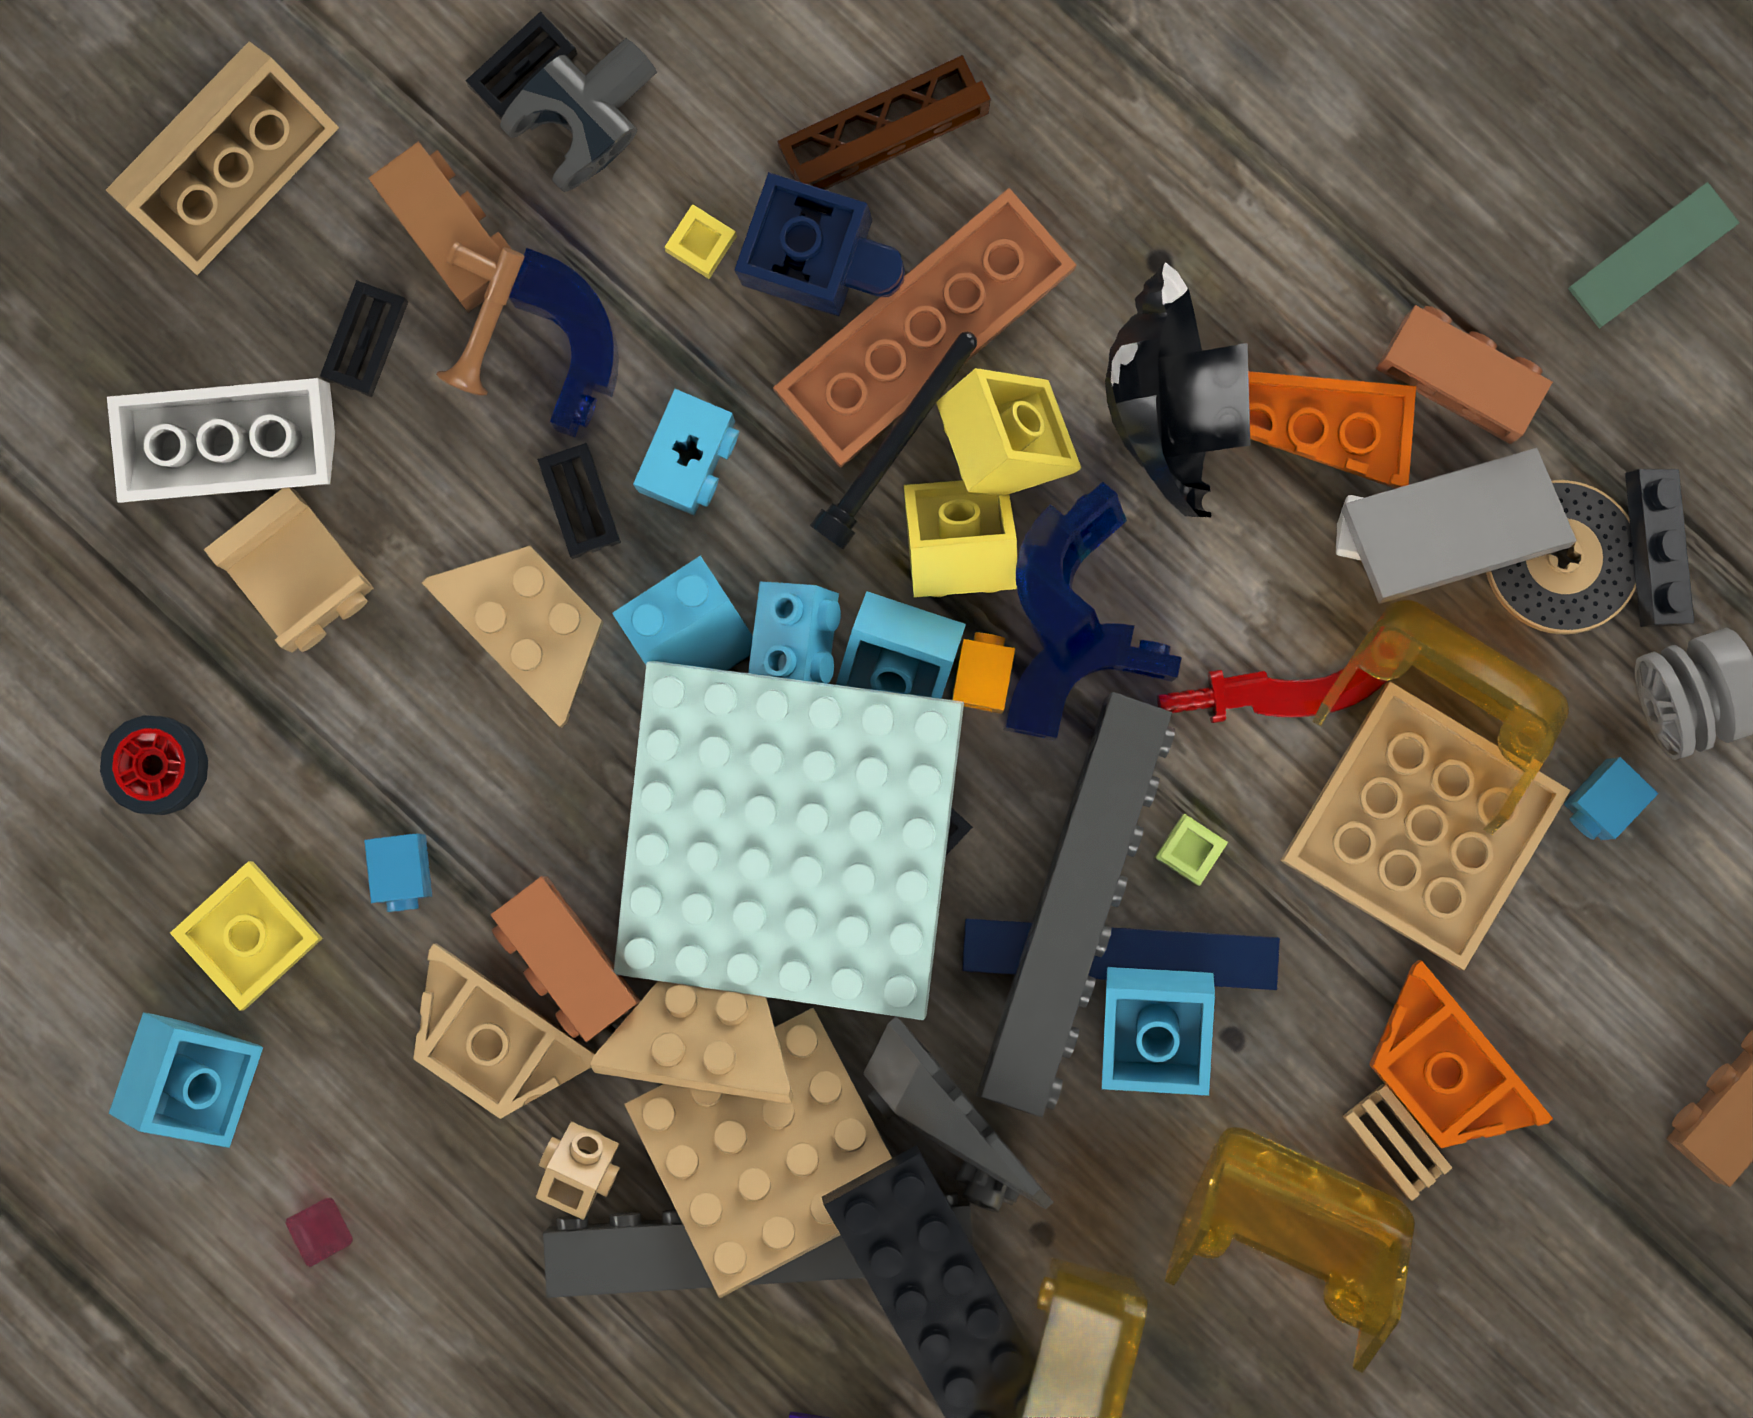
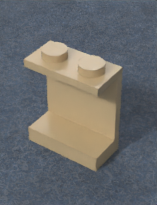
[204,488,374,652]

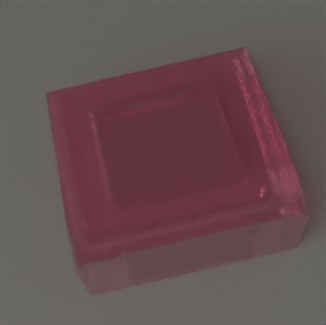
[285,1197,353,1267]

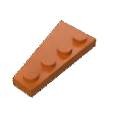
[1248,371,1416,489]

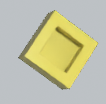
[664,204,737,279]

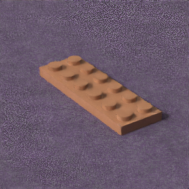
[773,188,1077,468]

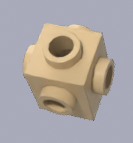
[536,1121,620,1220]

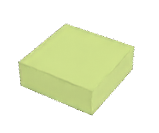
[1154,814,1228,886]

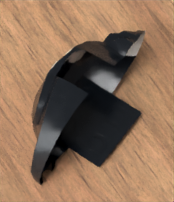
[1105,262,1250,518]

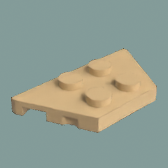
[422,546,604,728]
[413,943,596,1119]
[590,981,793,1104]

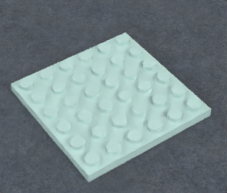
[614,661,964,1020]

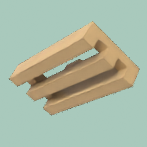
[1342,1084,1452,1201]

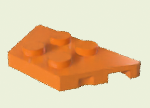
[1369,960,1553,1148]

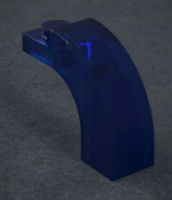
[509,248,619,438]
[1016,482,1127,671]
[1003,623,1182,741]

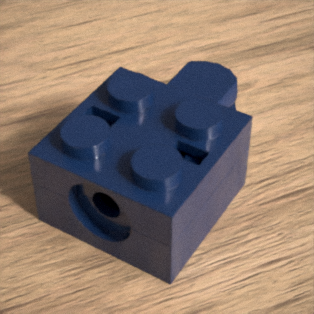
[734,172,905,316]

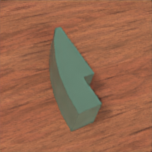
[1568,182,1740,329]

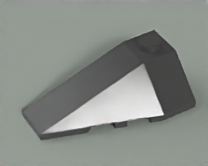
[863,1016,1054,1209]

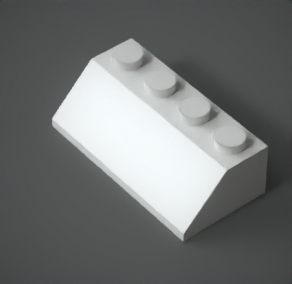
[107,378,335,503]

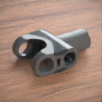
[500,38,657,192]

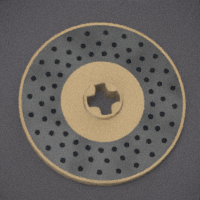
[1486,480,1636,634]

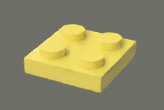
[170,861,323,1011]

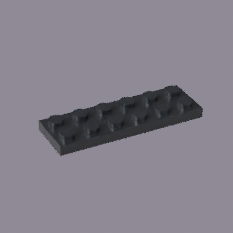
[821,1145,1065,1418]

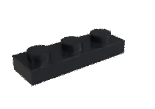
[1625,469,1695,627]

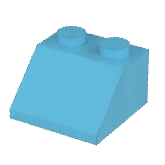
[612,555,753,671]
[836,591,966,699]
[109,1012,263,1148]

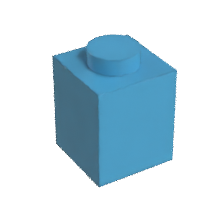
[1564,757,1659,840]
[364,834,432,912]

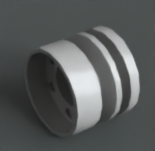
[1635,628,1753,760]

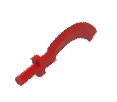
[1157,630,1411,723]

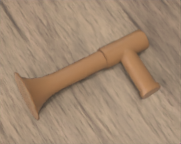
[436,241,525,395]

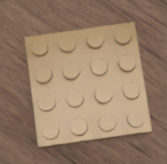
[1280,682,1571,970]
[624,1008,892,1298]

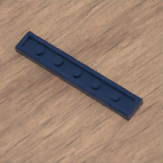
[962,918,1280,990]

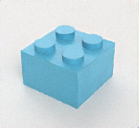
[1102,967,1215,1096]

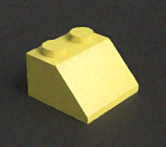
[936,368,1081,496]
[904,480,1018,598]

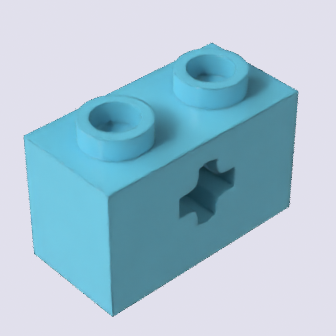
[633,389,739,516]

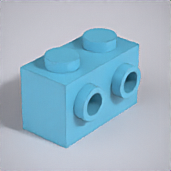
[748,581,841,684]

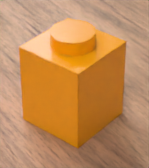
[952,632,1015,714]

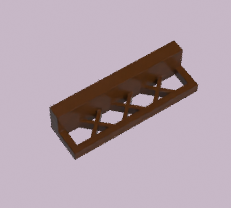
[777,55,991,190]

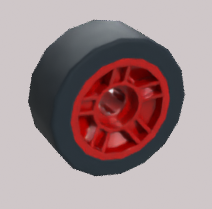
[100,715,208,815]

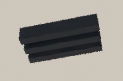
[466,11,578,120]
[320,280,408,397]
[537,443,621,559]

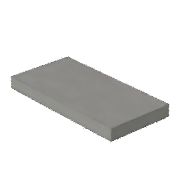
[1341,448,1577,604]

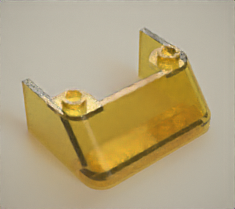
[1312,600,1569,835]
[1165,1127,1415,1373]
[1022,1258,1148,1418]

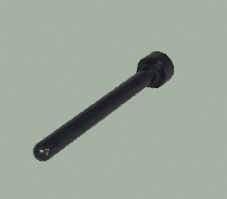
[810,332,977,550]

